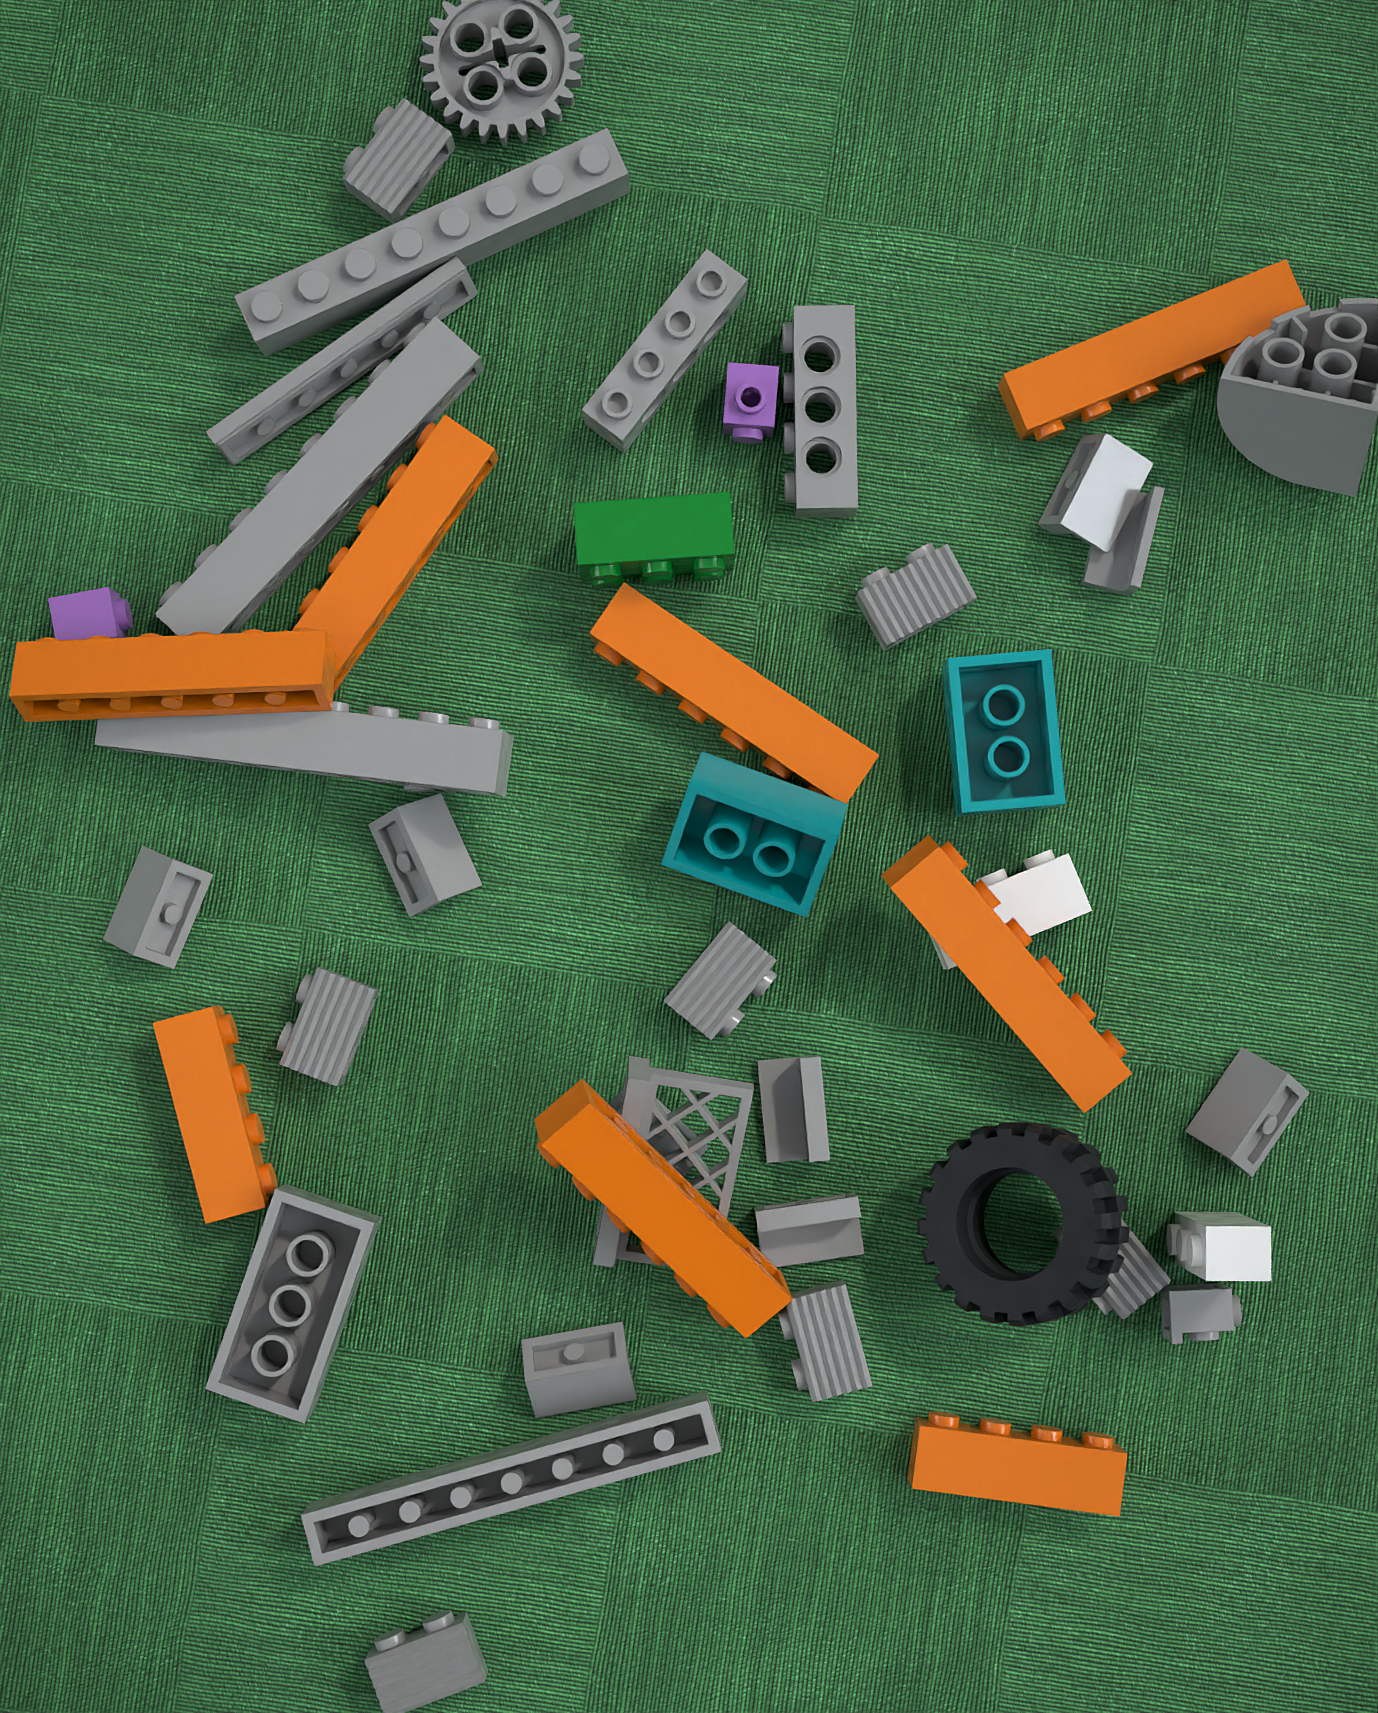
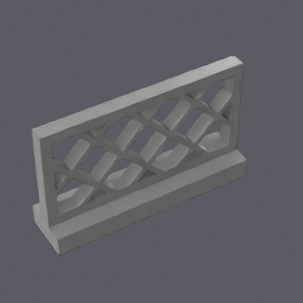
[593,1056,754,1267]

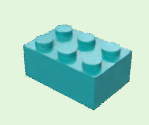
[941,649,1066,817]
[661,751,848,918]

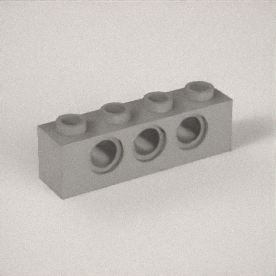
[582,249,747,453]
[782,305,858,518]

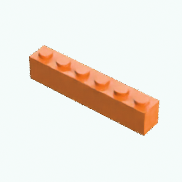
[998,259,1306,442]
[284,414,499,695]
[589,583,879,804]
[9,627,336,722]
[880,835,1132,1113]
[534,1079,793,1339]

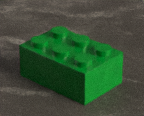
[573,492,735,589]

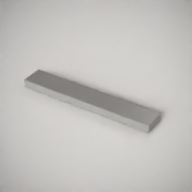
[206,256,478,466]

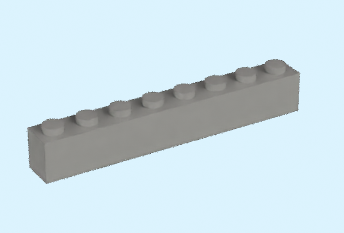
[234,128,630,357]
[155,316,484,636]
[94,701,514,798]
[301,1390,722,1567]

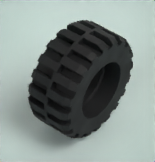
[917,1122,1130,1326]

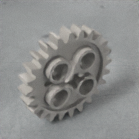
[420,0,584,146]

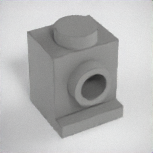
[1160,1282,1242,1344]

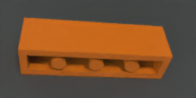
[153,1006,278,1224]
[907,1411,1127,1517]

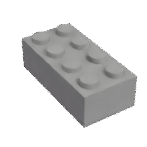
[205,1184,382,1424]

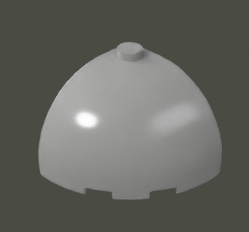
[1217,298,1378,497]

